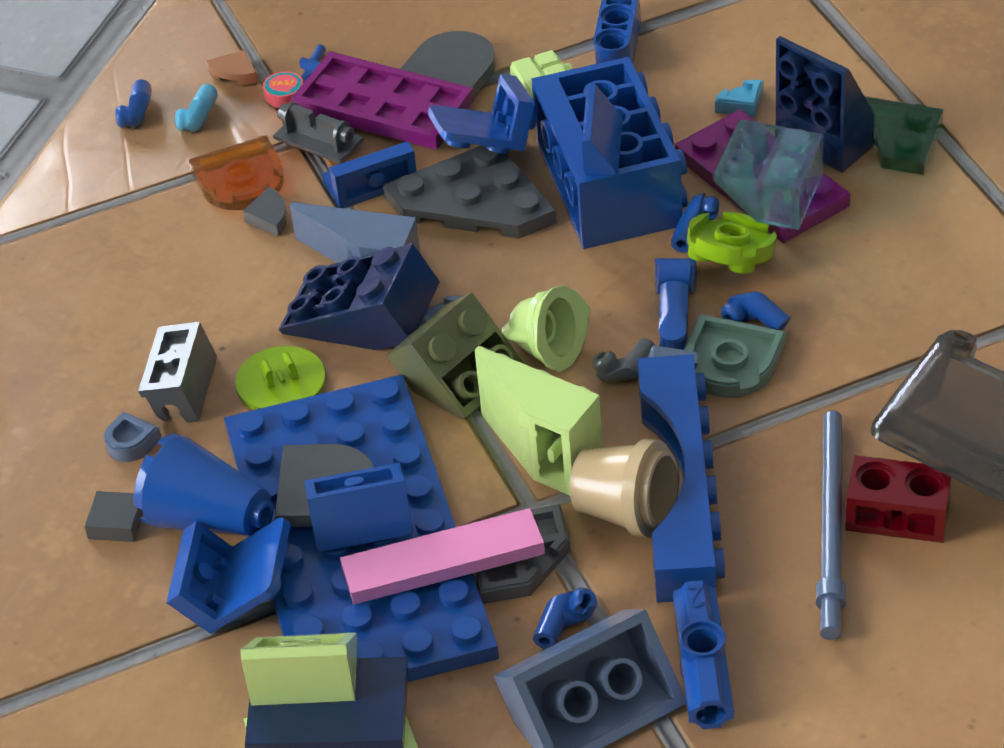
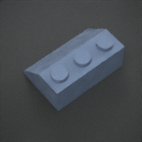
[493,609,687,748]

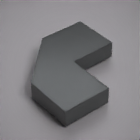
[476,504,570,604]

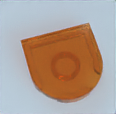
[188,135,284,210]

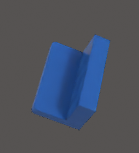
[322,141,417,208]
[304,463,413,552]

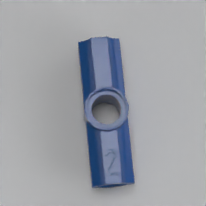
[673,580,734,729]

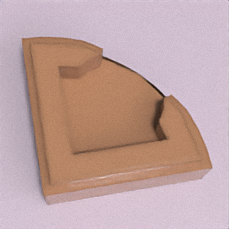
[206,50,258,86]

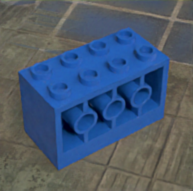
[531,57,688,249]

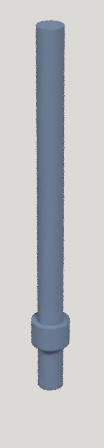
[816,410,846,640]

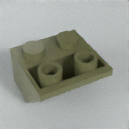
[386,292,525,419]

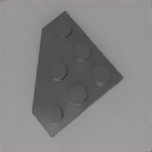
[383,145,557,239]

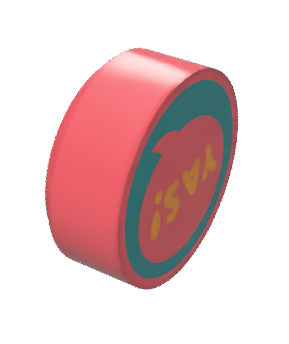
[263,71,303,108]

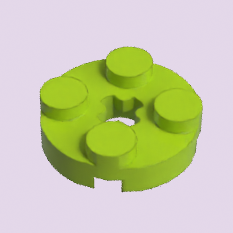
[687,212,777,274]

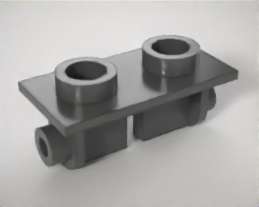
[273,102,364,164]

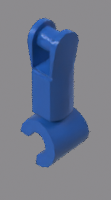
[655,258,697,350]

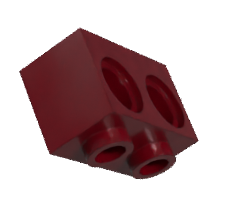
[845,455,953,543]

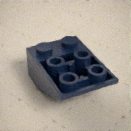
[776,36,875,173]
[279,243,440,350]

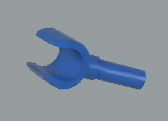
[299,44,326,82]

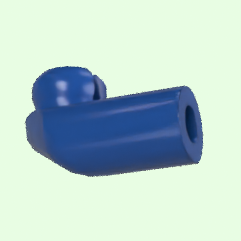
[115,79,152,129]
[533,588,597,649]

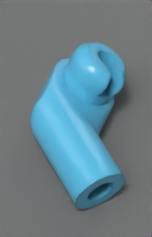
[175,84,218,133]

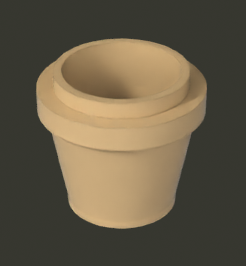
[570,439,679,538]

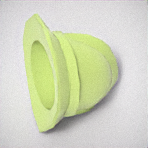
[502,285,590,372]

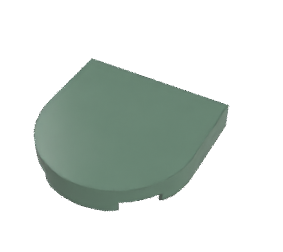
[684,314,787,397]

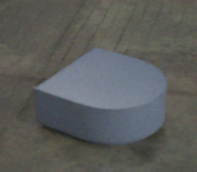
[104,411,161,462]

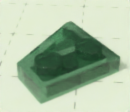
[865,96,944,175]

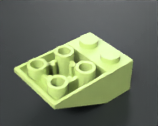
[475,346,603,496]

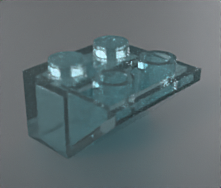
[713,119,824,230]

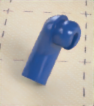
[671,193,720,253]
[721,291,791,331]

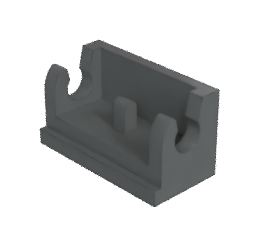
[138,322,217,422]

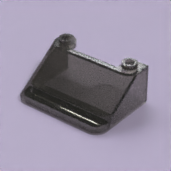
[870,330,1004,503]

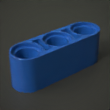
[594,0,641,64]

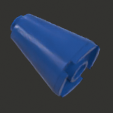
[134,433,274,536]

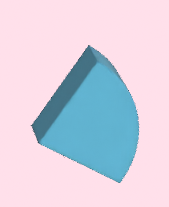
[715,80,764,117]

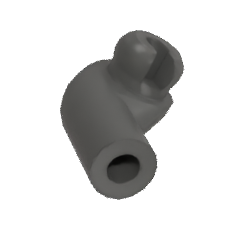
[593,338,656,384]

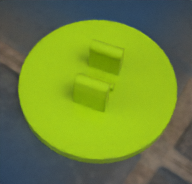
[235,346,326,410]

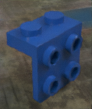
[428,74,538,154]
[166,517,291,634]

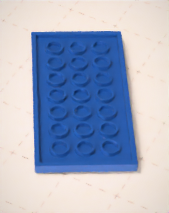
[224,374,499,682]

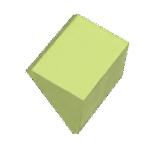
[240,633,357,706]

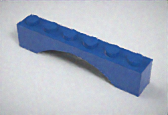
[638,354,725,603]

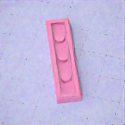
[340,508,545,605]

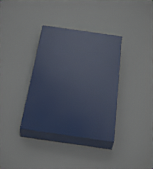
[245,657,408,748]

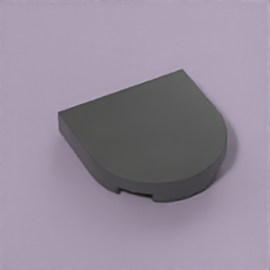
[400,31,495,97]
[275,444,373,527]

